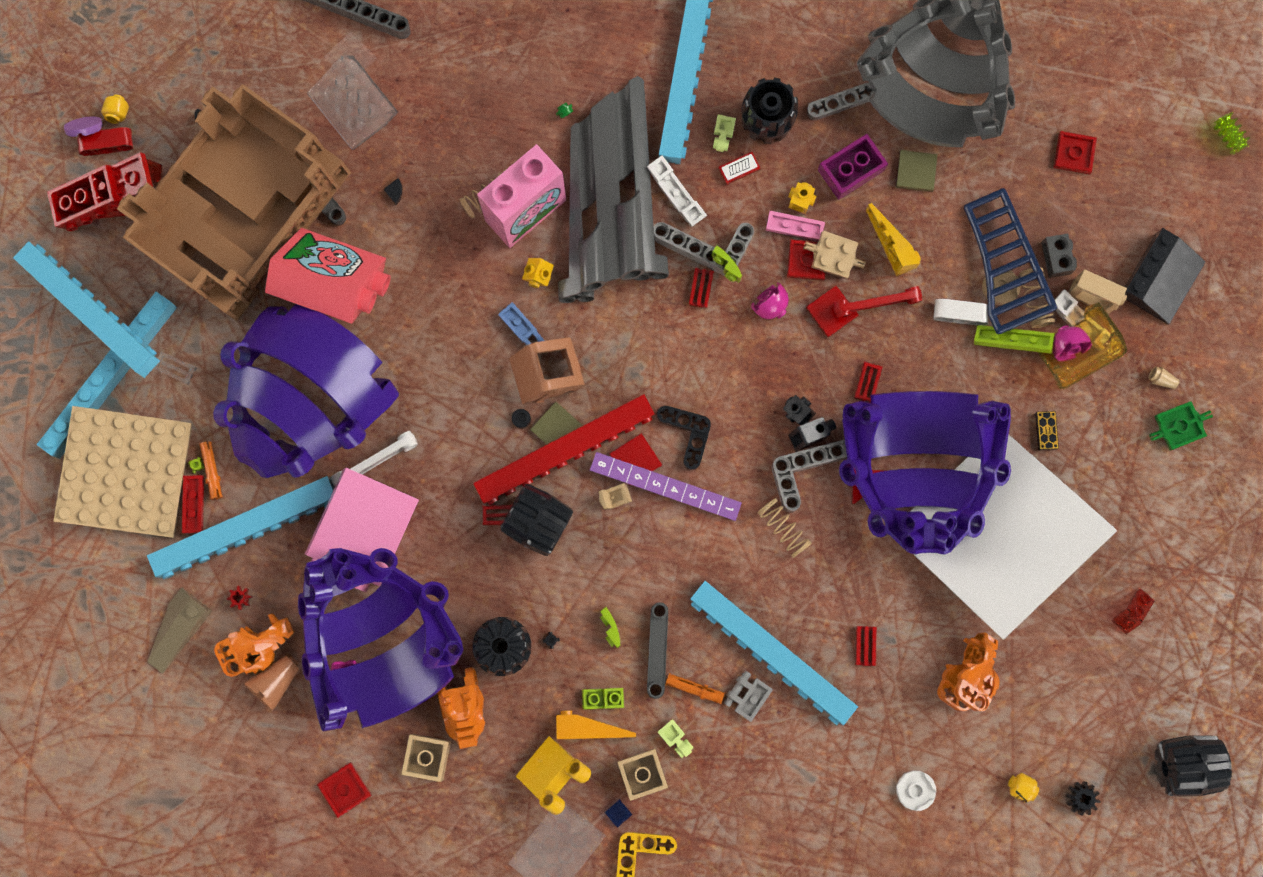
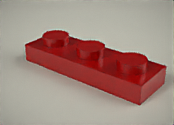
[182,475,204,534]

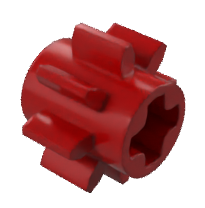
[226,586,253,610]

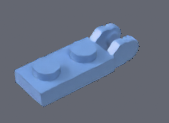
[498,302,545,346]

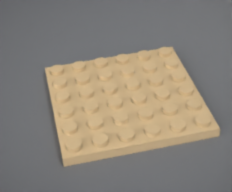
[54,406,192,538]

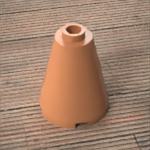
[244,656,299,711]

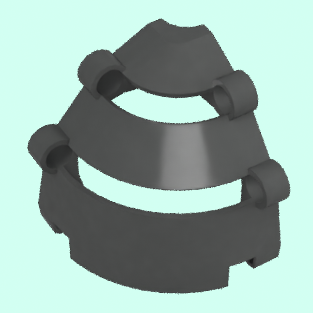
[857,0,1015,147]

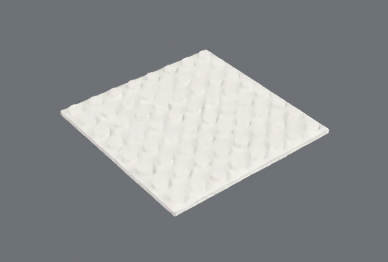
[910,435,1117,640]

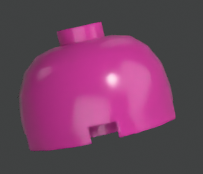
[751,282,789,320]
[1052,325,1092,361]

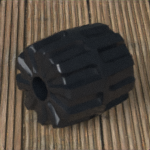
[741,77,798,144]
[500,484,573,556]
[472,617,532,676]
[1155,735,1232,797]

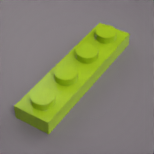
[974,325,1055,354]

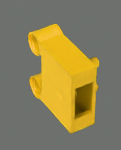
[516,736,591,815]

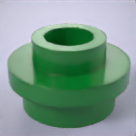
[556,102,574,119]

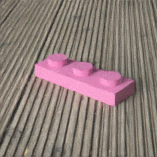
[766,211,825,241]

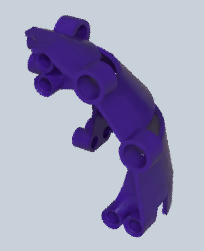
[213,304,399,478]
[839,391,1011,555]
[298,548,463,731]

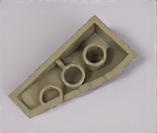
[147,587,212,674]

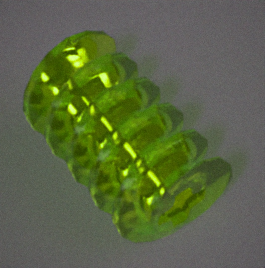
[1213,112,1251,155]

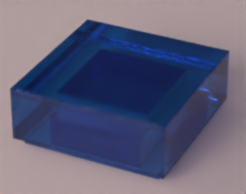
[605,799,632,828]

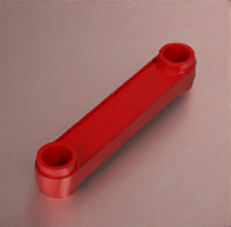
[833,286,923,318]

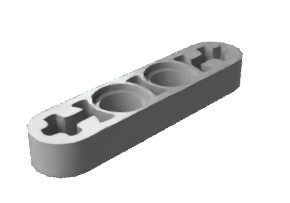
[807,83,874,120]

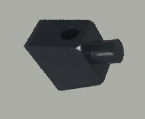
[788,417,836,452]

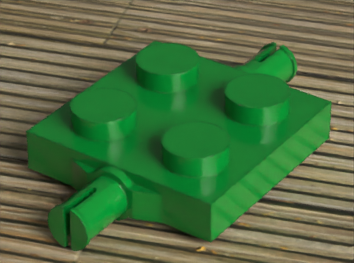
[1149,401,1213,451]

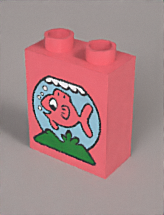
[265,228,391,324]

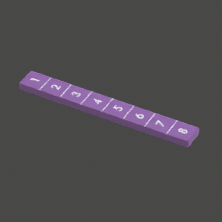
[590,452,742,521]

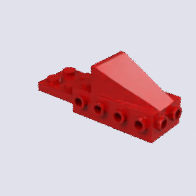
[47,152,153,231]

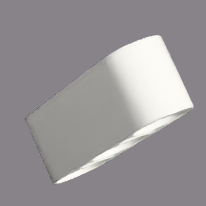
[934,299,989,326]

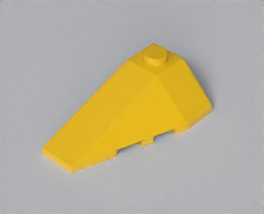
[866,203,921,277]

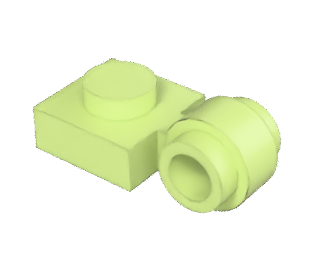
[713,115,736,152]
[658,719,693,758]

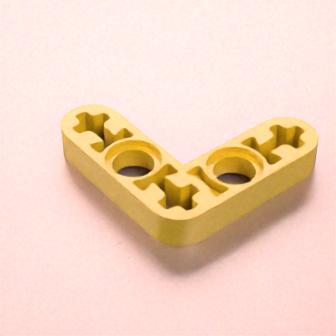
[616,832,677,877]

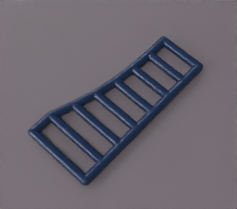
[964,188,1058,334]

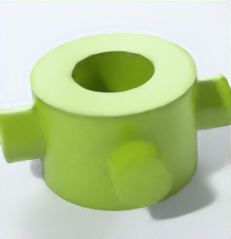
[188,457,205,473]

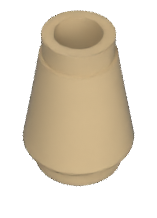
[1148,366,1179,390]

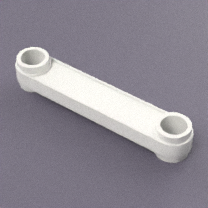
[330,431,418,487]

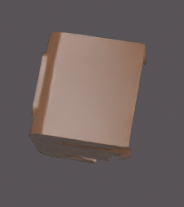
[509,337,585,404]

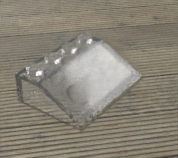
[307,55,398,150]
[508,802,606,877]

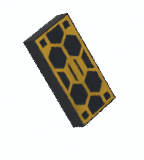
[1035,411,1059,450]

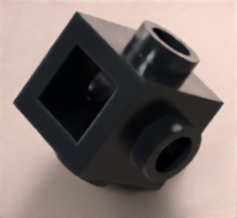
[783,395,816,425]

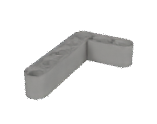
[654,222,754,276]
[771,440,847,513]

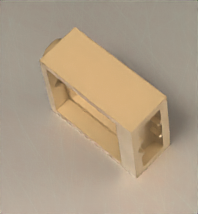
[1068,269,1127,314]

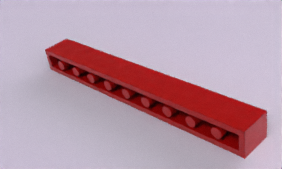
[473,394,655,505]

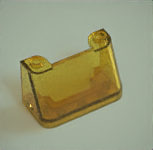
[1037,302,1127,389]

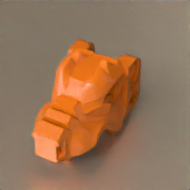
[214,613,295,677]
[937,632,1000,711]
[437,667,485,749]

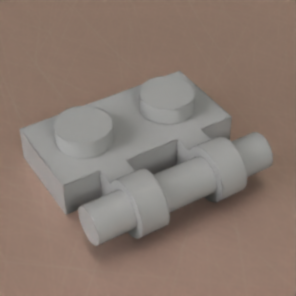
[723,670,773,722]

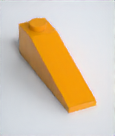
[556,711,636,739]

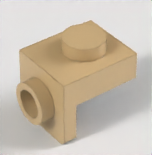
[599,483,632,509]

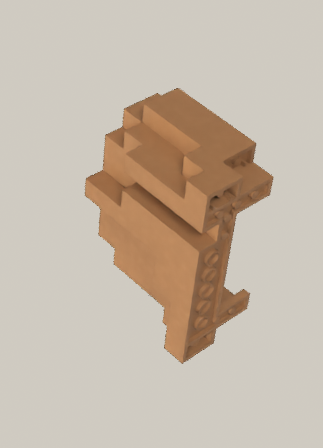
[117,84,351,321]

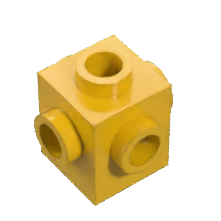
[788,182,817,214]
[522,258,554,288]

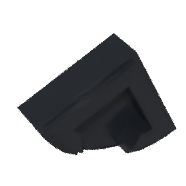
[384,178,403,205]

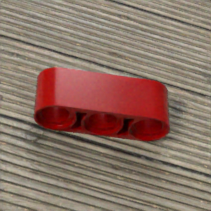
[77,127,133,156]

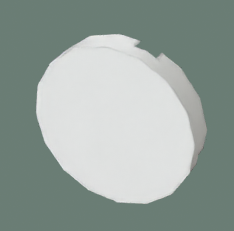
[896,771,936,811]

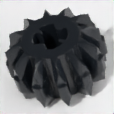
[1065,781,1101,816]

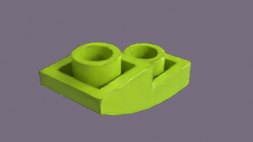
[712,245,742,283]
[599,607,620,648]
[582,688,624,709]

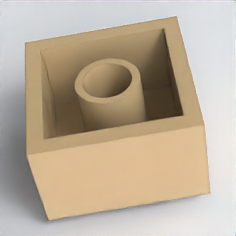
[401,734,451,782]
[617,748,668,801]

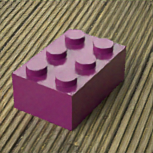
[818,134,888,200]

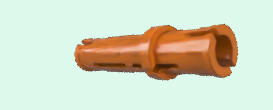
[199,441,223,500]
[665,673,725,704]

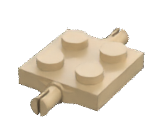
[804,231,866,279]

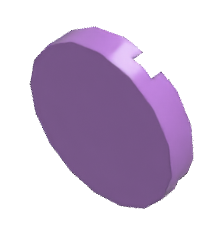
[64,116,103,137]

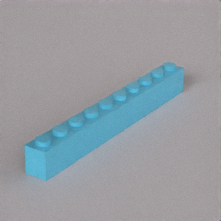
[659,0,713,164]
[13,241,160,378]
[37,292,177,459]
[147,476,334,580]
[690,581,858,725]

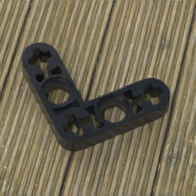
[657,406,711,470]

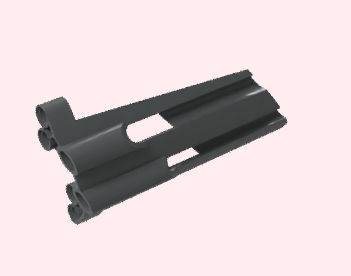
[558,76,669,303]

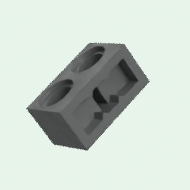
[1041,234,1077,278]

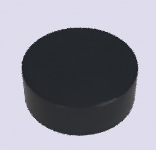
[512,409,531,429]

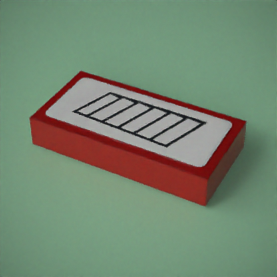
[718,152,760,185]

